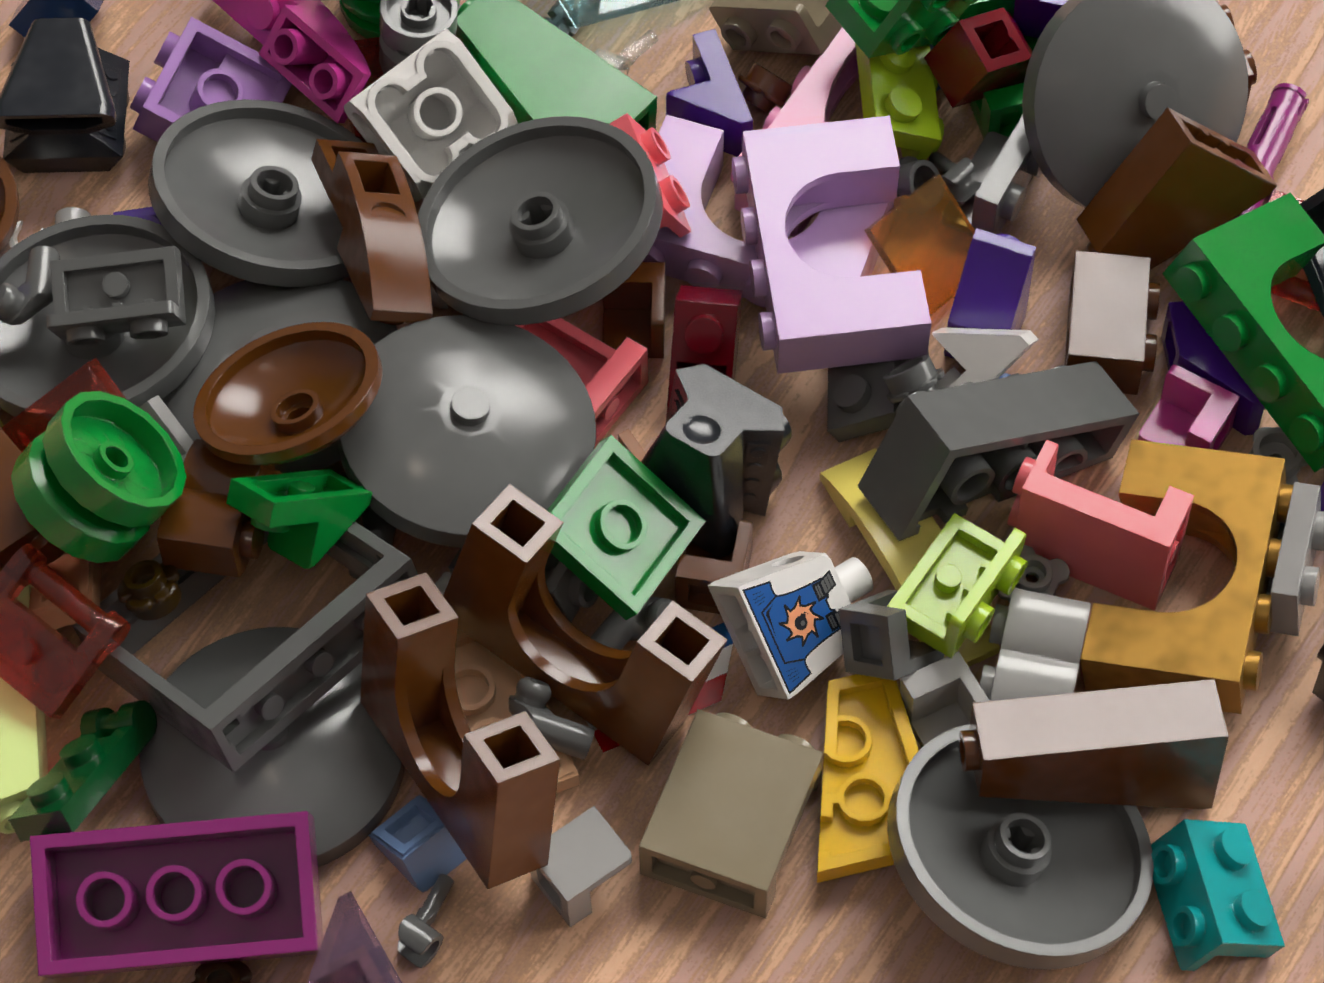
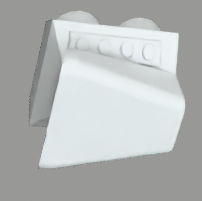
[344,29,518,202]

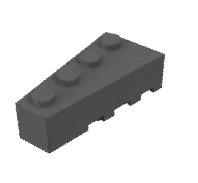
[858,361,1140,541]

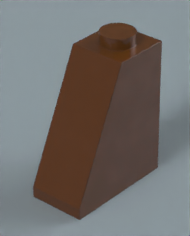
[1076,107,1277,270]

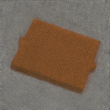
[864,174,975,316]

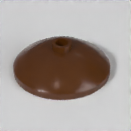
[193,322,383,466]

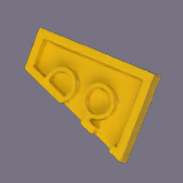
[817,674,919,883]

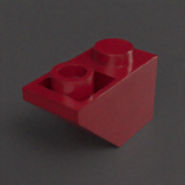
[924,7,1033,108]
[666,285,743,419]

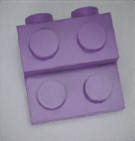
[130,17,292,142]

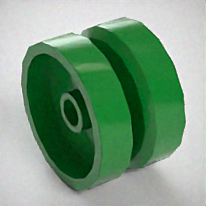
[11,391,186,563]

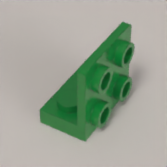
[825,0,978,59]

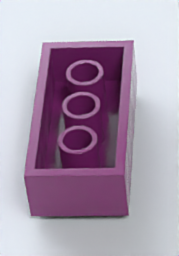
[30,811,324,979]

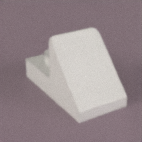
[932,327,1039,389]

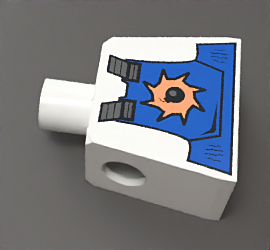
[707,551,873,700]

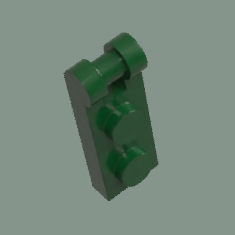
[8,700,157,842]

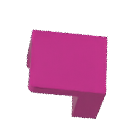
[1138,364,1240,450]

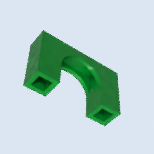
[1162,192,1324,473]

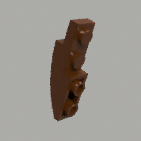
[311,139,433,325]

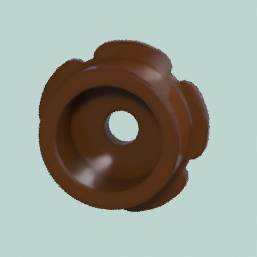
[738,62,792,114]

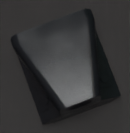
[0,18,130,173]
[641,364,792,557]

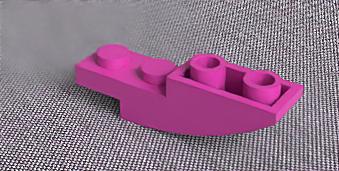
[212,0,371,124]

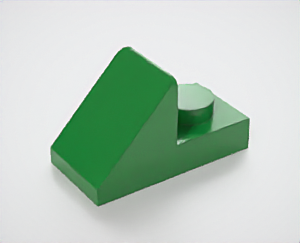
[226,469,373,569]

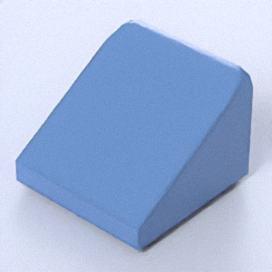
[369,795,467,892]

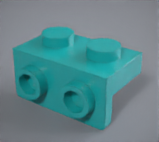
[1151,819,1285,971]

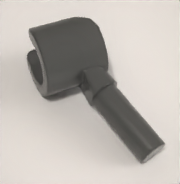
[929,151,981,206]
[397,874,454,968]

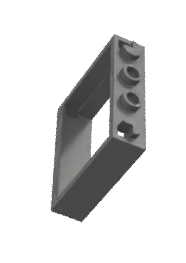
[72,522,418,773]

